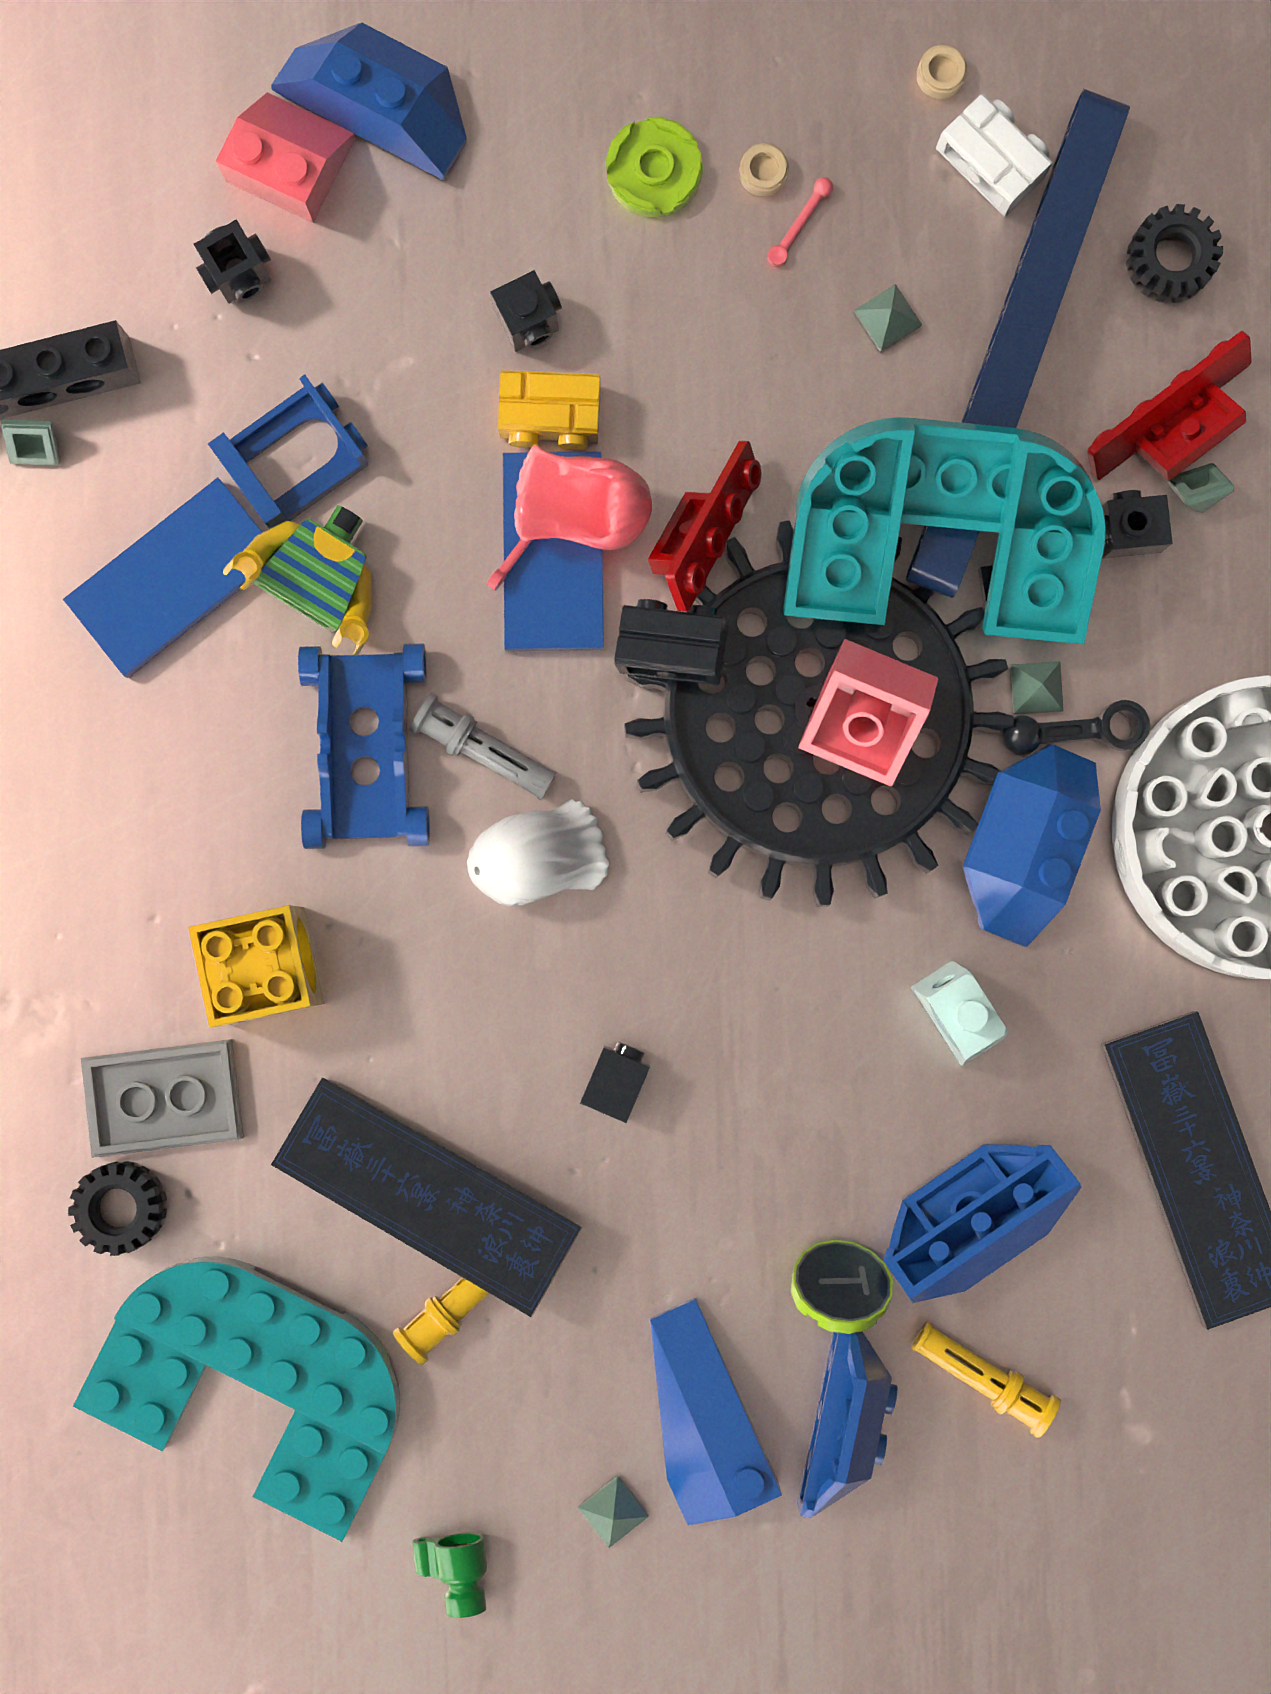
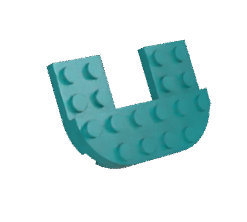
[783,417,1105,644]
[73,1257,400,1542]

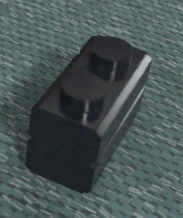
[614,599,728,685]

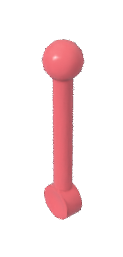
[768,177,833,267]
[487,540,532,591]

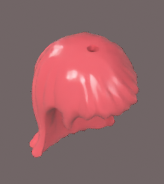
[514,445,652,550]

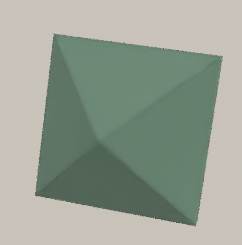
[854,284,922,353]
[1,419,60,465]
[1167,463,1234,513]
[1010,662,1064,714]
[578,1475,649,1548]

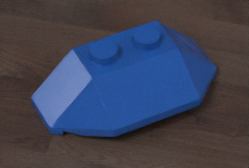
[271,22,467,180]
[963,744,1101,947]
[883,1144,1082,1303]
[797,1331,898,1518]

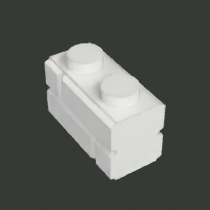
[936,94,1053,217]

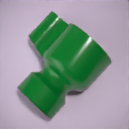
[412,1532,487,1618]

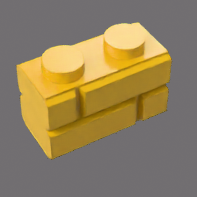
[498,370,601,450]

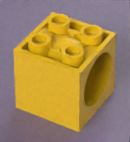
[188,905,325,1028]

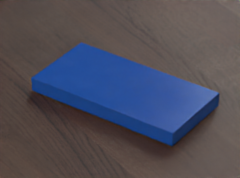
[503,452,604,651]
[63,477,262,678]

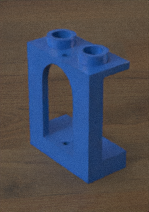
[208,374,369,529]

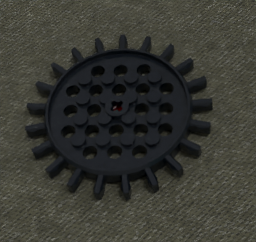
[624,520,1014,907]

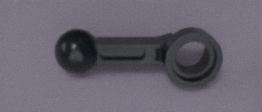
[1002,700,1150,755]

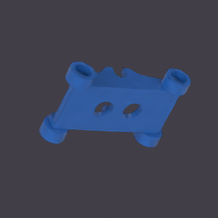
[298,643,430,849]

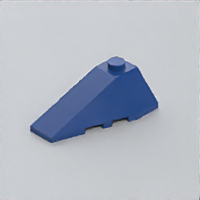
[650,1298,782,1525]

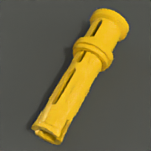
[393,1277,489,1365]
[911,1322,1061,1438]

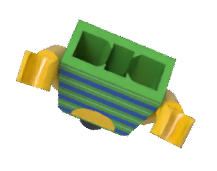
[223,505,372,656]

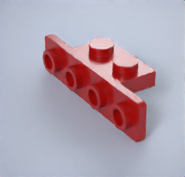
[1087,331,1252,482]
[647,441,762,612]

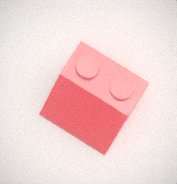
[216,92,356,223]
[798,639,938,787]

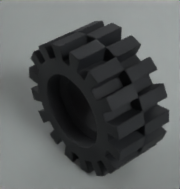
[1126,204,1223,303]
[68,1161,167,1256]

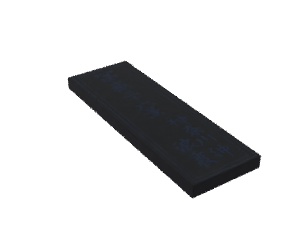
[1101,1011,1271,1330]
[271,1077,583,1317]

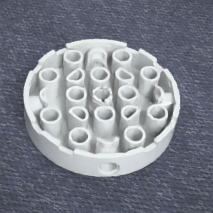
[1112,675,1271,979]

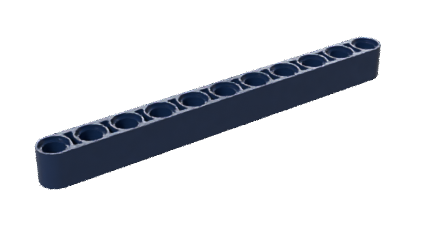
[905,89,1130,598]

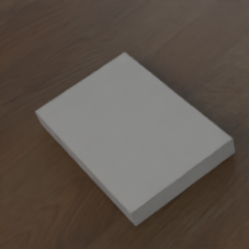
[81,1039,244,1158]

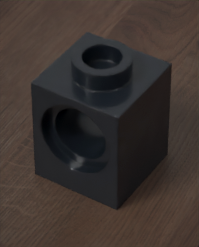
[580,1041,650,1123]

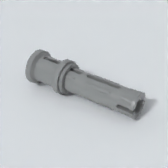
[409,692,557,800]

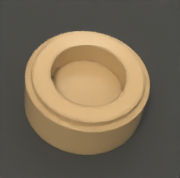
[917,45,968,99]
[739,143,789,197]

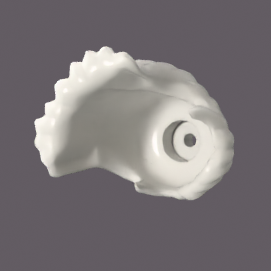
[467,799,610,906]

